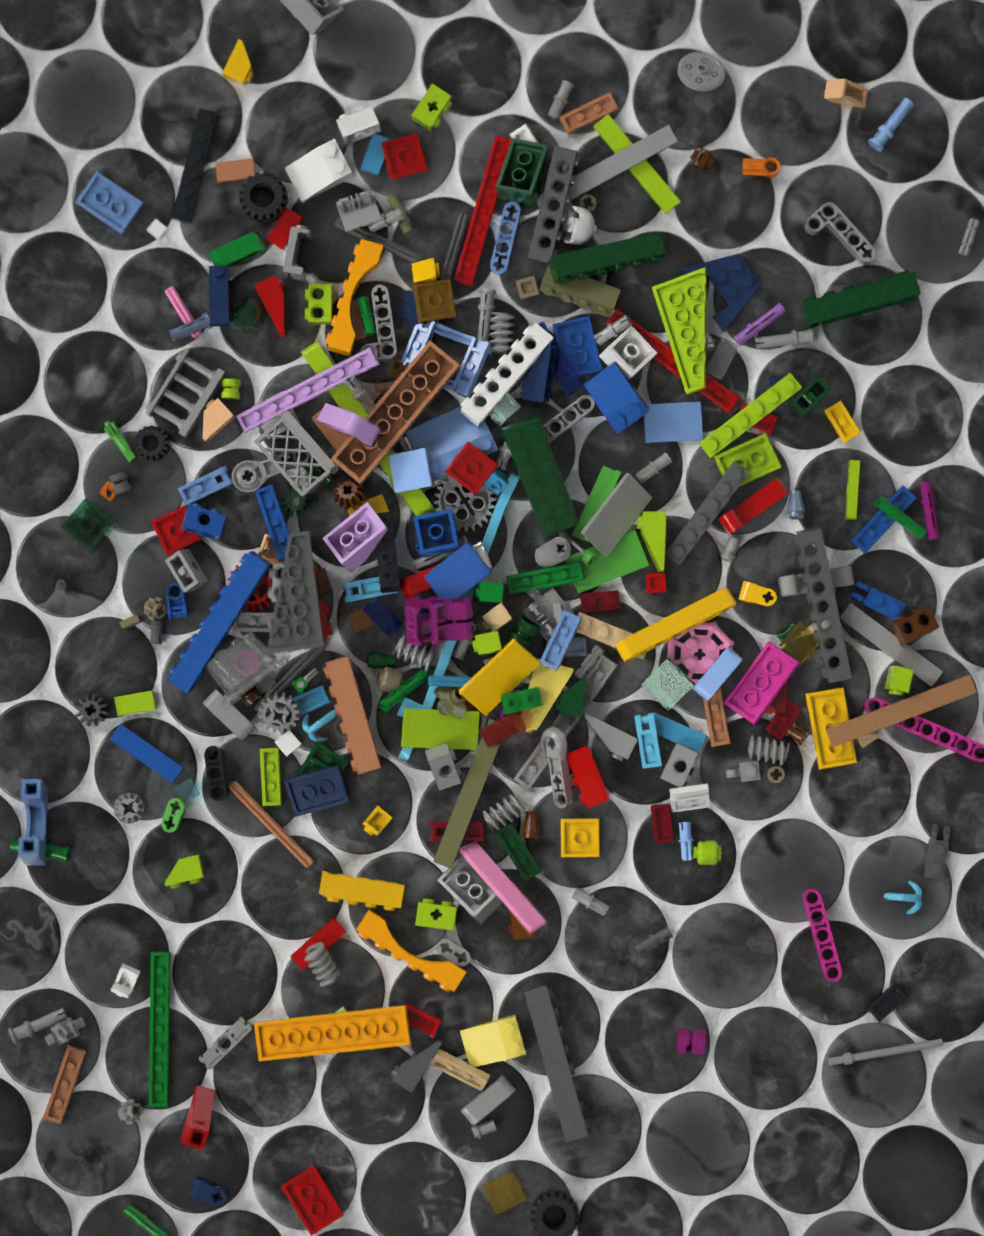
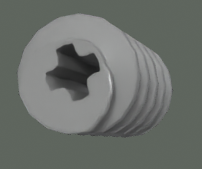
[489,312,514,353]
[535,537,571,568]
[393,634,435,672]
[748,735,790,766]
[483,795,526,833]
[304,942,341,986]

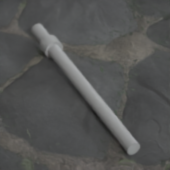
[828,1039,943,1066]

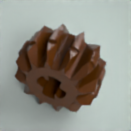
[333,477,366,511]

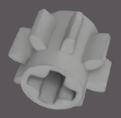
[118,1099,142,1125]

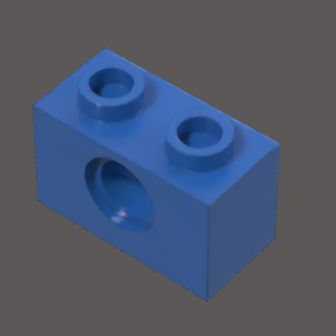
[181,503,226,540]

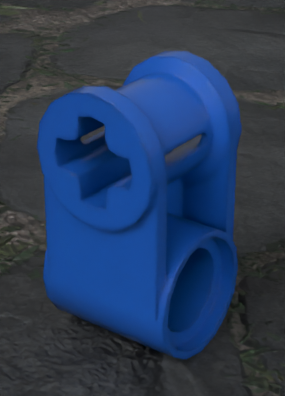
[166,583,189,620]

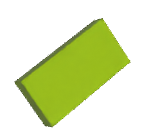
[114,691,156,716]

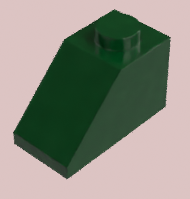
[556,678,586,717]

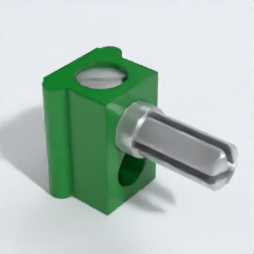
[292,668,318,693]

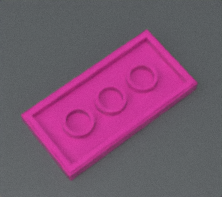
[724,641,800,726]

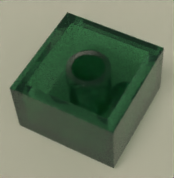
[61,498,118,553]

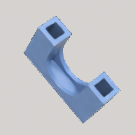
[18,779,48,866]

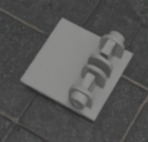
[336,190,382,232]
[523,588,574,641]

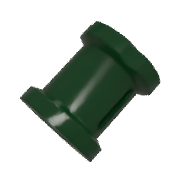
[775,621,801,646]

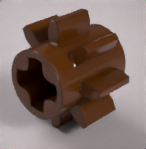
[690,148,714,172]

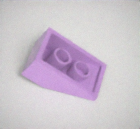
[323,502,388,573]

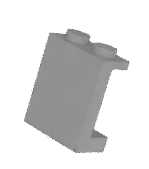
[283,225,312,281]

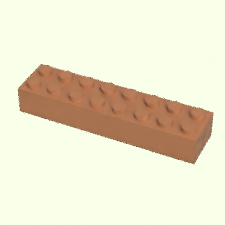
[331,341,460,486]

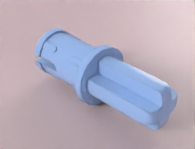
[678,822,694,861]

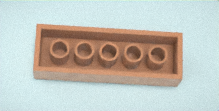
[324,656,382,774]

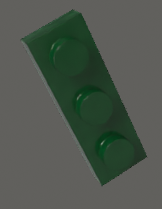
[495,823,541,882]

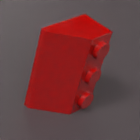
[566,746,610,808]

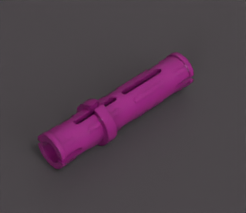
[919,481,940,540]

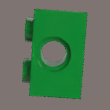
[476,582,504,604]
[501,687,543,714]

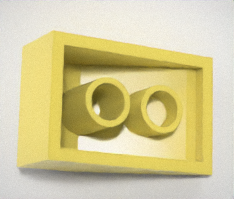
[460,1015,526,1067]

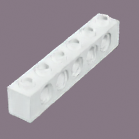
[460,323,554,427]

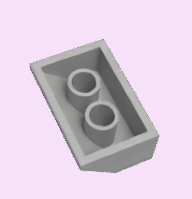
[280,0,345,35]

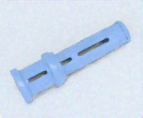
[868,98,914,152]

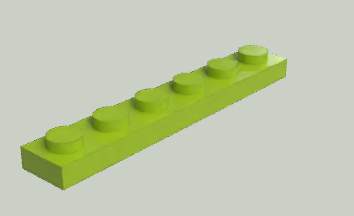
[699,373,802,458]

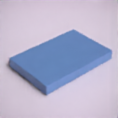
[75,171,144,235]
[644,402,703,443]

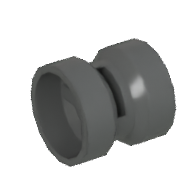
[109,471,133,496]

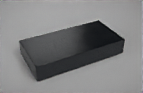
[866,982,908,1023]

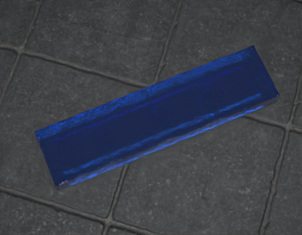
[534,322,584,396]

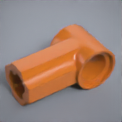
[742,158,780,178]

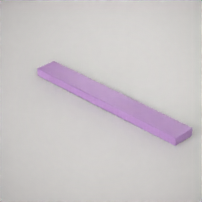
[237,347,380,433]

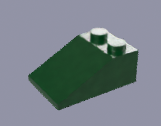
[495,138,549,206]

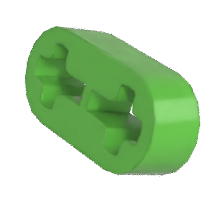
[161,797,187,833]

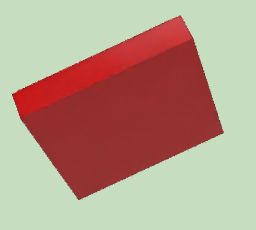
[380,133,428,180]
[444,441,499,495]
[151,505,202,556]

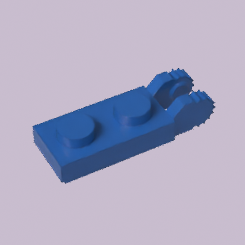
[850,581,906,621]

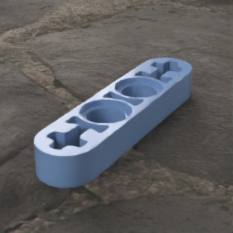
[490,202,520,275]

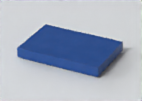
[552,315,603,380]
[424,541,492,599]

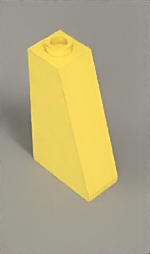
[518,659,574,733]

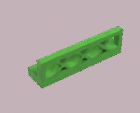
[572,466,621,543]

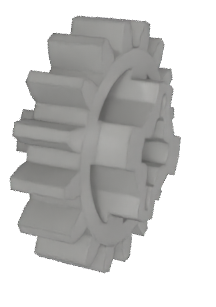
[258,692,300,733]
[44,1017,86,1045]

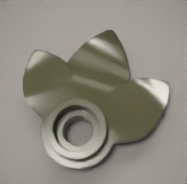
[433,686,466,719]

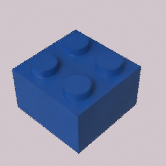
[414,509,461,558]

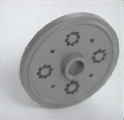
[678,52,725,92]

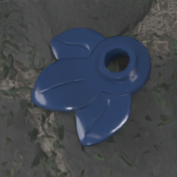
[394,290,421,328]

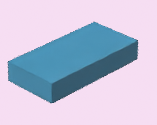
[361,133,391,176]
[291,685,331,716]

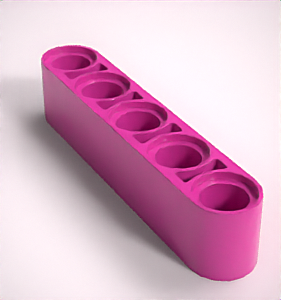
[802,889,842,982]

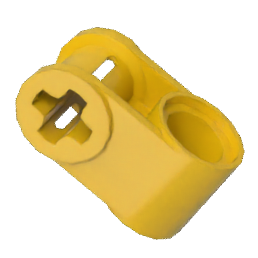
[739,581,777,606]

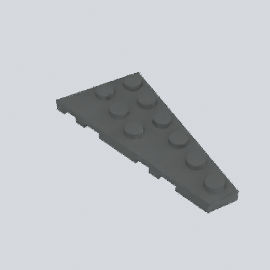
[266,531,324,654]

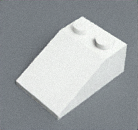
[285,139,353,202]

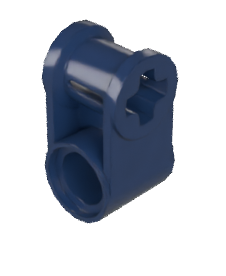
[189,1177,229,1206]

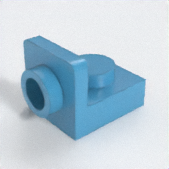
[484,468,509,495]

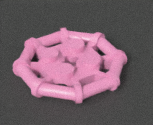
[665,621,734,688]

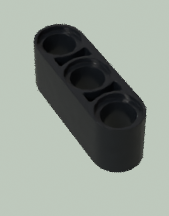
[204,746,228,801]

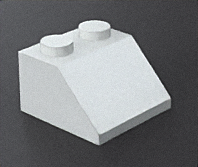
[336,106,381,145]
[599,326,657,380]

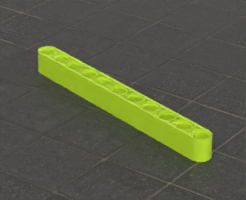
[301,341,435,516]

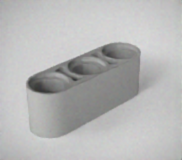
[203,689,256,741]
[460,1075,516,1126]

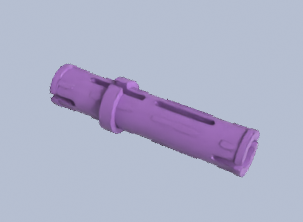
[733,303,786,347]

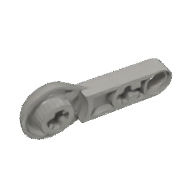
[232,447,310,493]
[541,727,573,809]

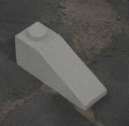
[584,713,638,761]

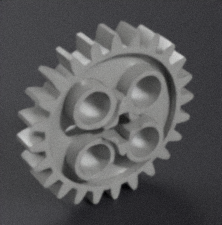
[434,475,496,533]

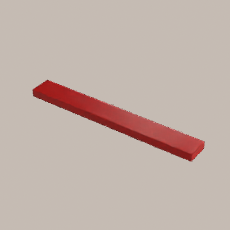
[454,135,511,287]
[605,309,740,414]

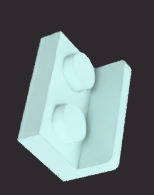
[476,384,521,426]

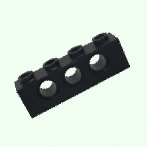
[376,512,400,593]

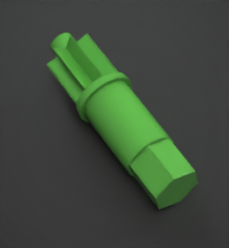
[104,421,138,462]

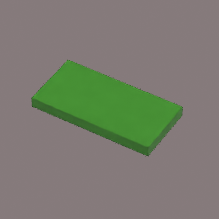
[564,530,649,594]

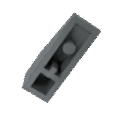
[391,1039,442,1093]

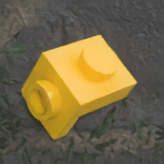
[363,806,393,836]

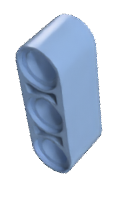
[692,646,743,701]

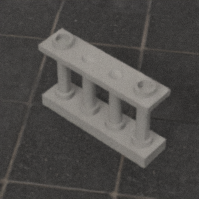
[145,348,227,439]

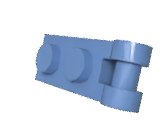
[178,466,233,506]

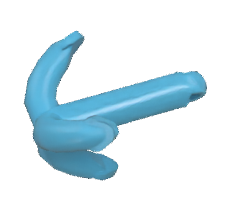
[302,710,337,742]
[884,881,923,914]

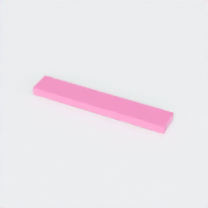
[460,841,546,933]

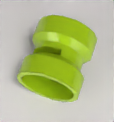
[221,379,241,400]

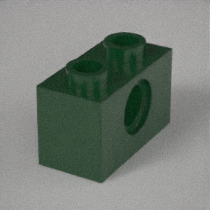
[788,376,831,419]

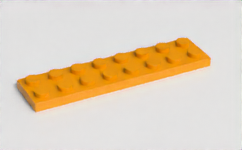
[254,1005,411,1061]

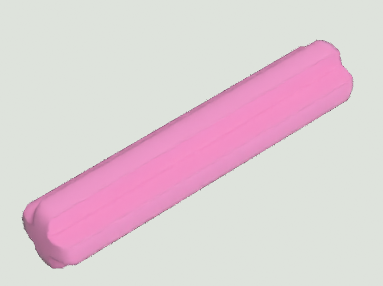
[165,286,202,338]

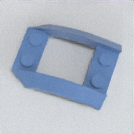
[401,321,491,396]

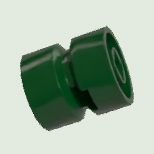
[506,616,541,650]

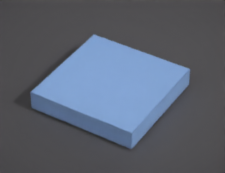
[389,448,433,493]

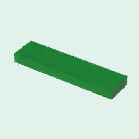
[506,561,585,595]

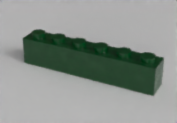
[548,232,666,284]

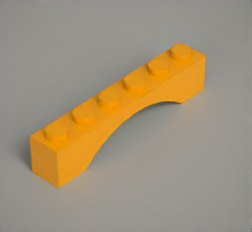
[326,239,383,357]
[356,909,467,992]

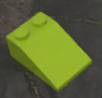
[637,511,666,573]

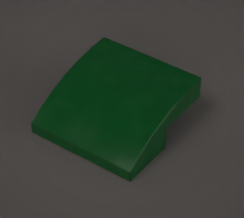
[296,742,349,776]

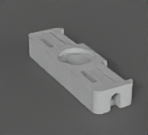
[199,1017,252,1070]

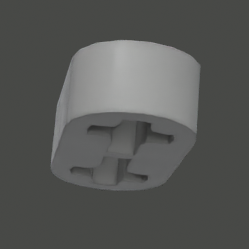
[437,938,470,966]

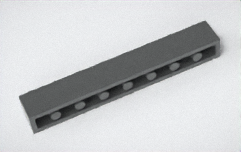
[524,985,590,1142]

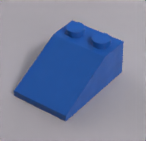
[584,362,649,434]

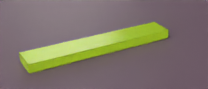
[593,114,681,214]

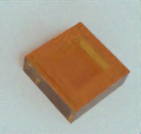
[348,608,373,633]

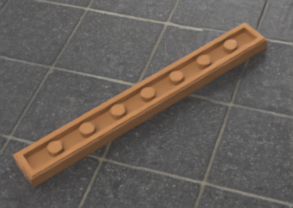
[825,675,977,747]

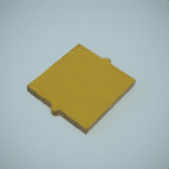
[779,622,819,665]
[482,1171,526,1215]

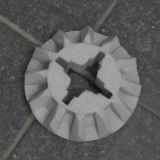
[113,793,145,824]

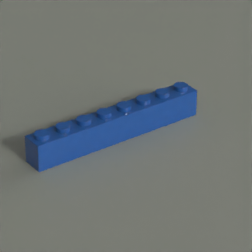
[168,551,272,693]

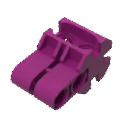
[405,596,474,645]

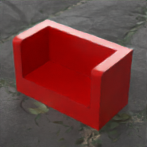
[406,1002,442,1038]

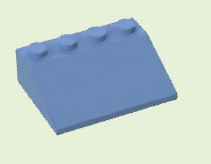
[406,402,498,482]

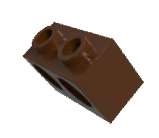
[891,607,939,647]

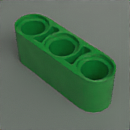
[208,231,266,267]

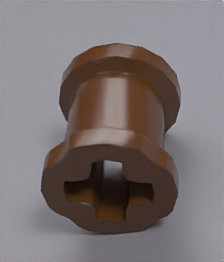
[785,721,810,746]

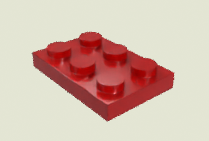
[281,1165,345,1236]

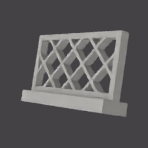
[254,410,339,498]

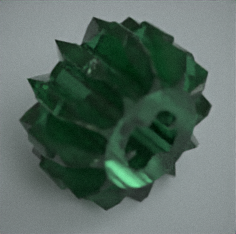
[279,485,312,518]

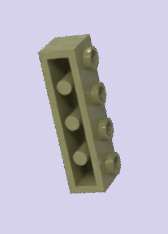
[539,265,621,317]

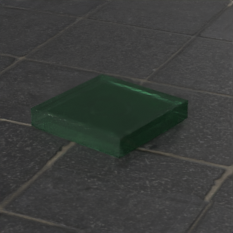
[641,657,695,711]

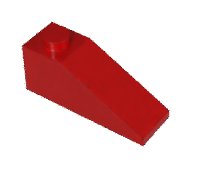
[255,275,286,339]

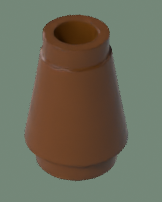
[522,811,541,840]

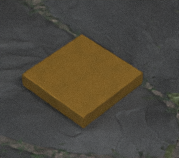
[412,279,456,323]

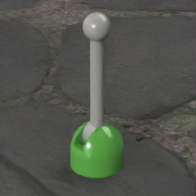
[559,530,598,566]

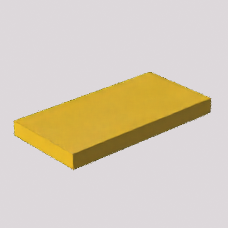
[459,639,541,716]
[805,687,857,770]

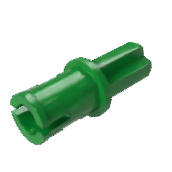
[357,296,377,335]

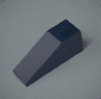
[209,266,231,327]
[520,345,557,403]

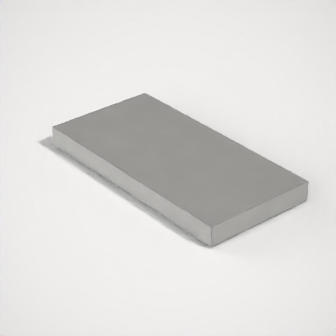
[581,473,652,557]

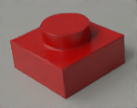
[645,573,666,594]

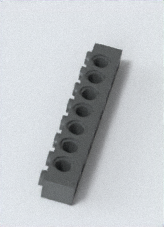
[794,527,852,683]

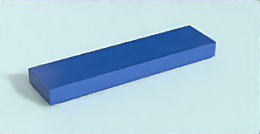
[255,484,289,562]
[851,485,917,554]
[109,724,184,783]

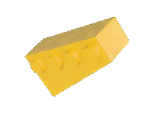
[319,871,405,911]

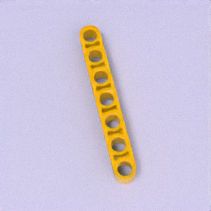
[615,587,737,662]

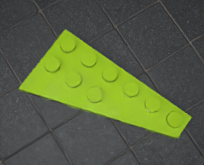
[652,267,707,395]

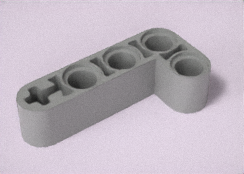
[805,202,876,265]
[361,285,397,362]
[778,565,855,597]

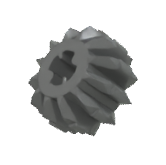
[75,694,108,726]

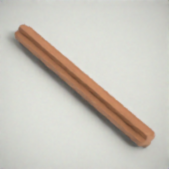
[228,781,314,868]

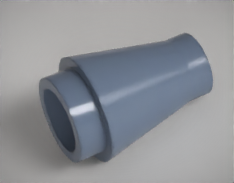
[787,490,806,520]

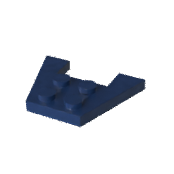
[681,253,760,333]

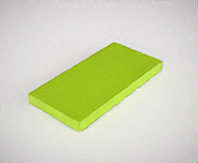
[401,708,480,750]

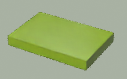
[714,433,782,487]

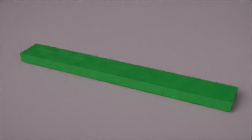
[149,951,171,1107]

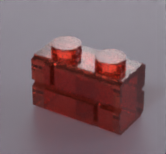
[480,712,527,748]

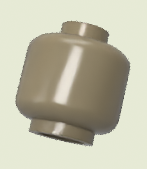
[375,667,405,694]

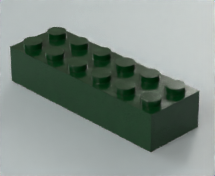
[799,270,921,330]
[500,415,580,538]

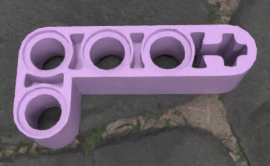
[317,403,381,446]

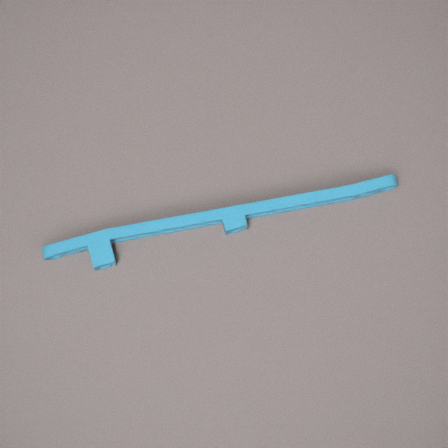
[397,473,520,762]

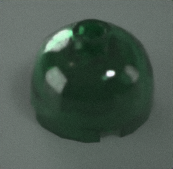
[229,294,263,333]

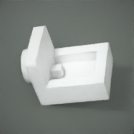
[111,964,141,998]

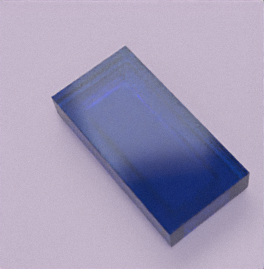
[362,596,402,637]

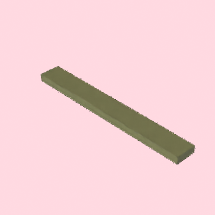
[433,719,507,869]

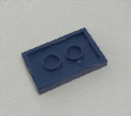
[284,764,351,817]

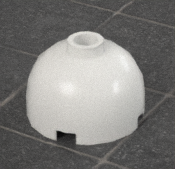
[562,206,597,245]

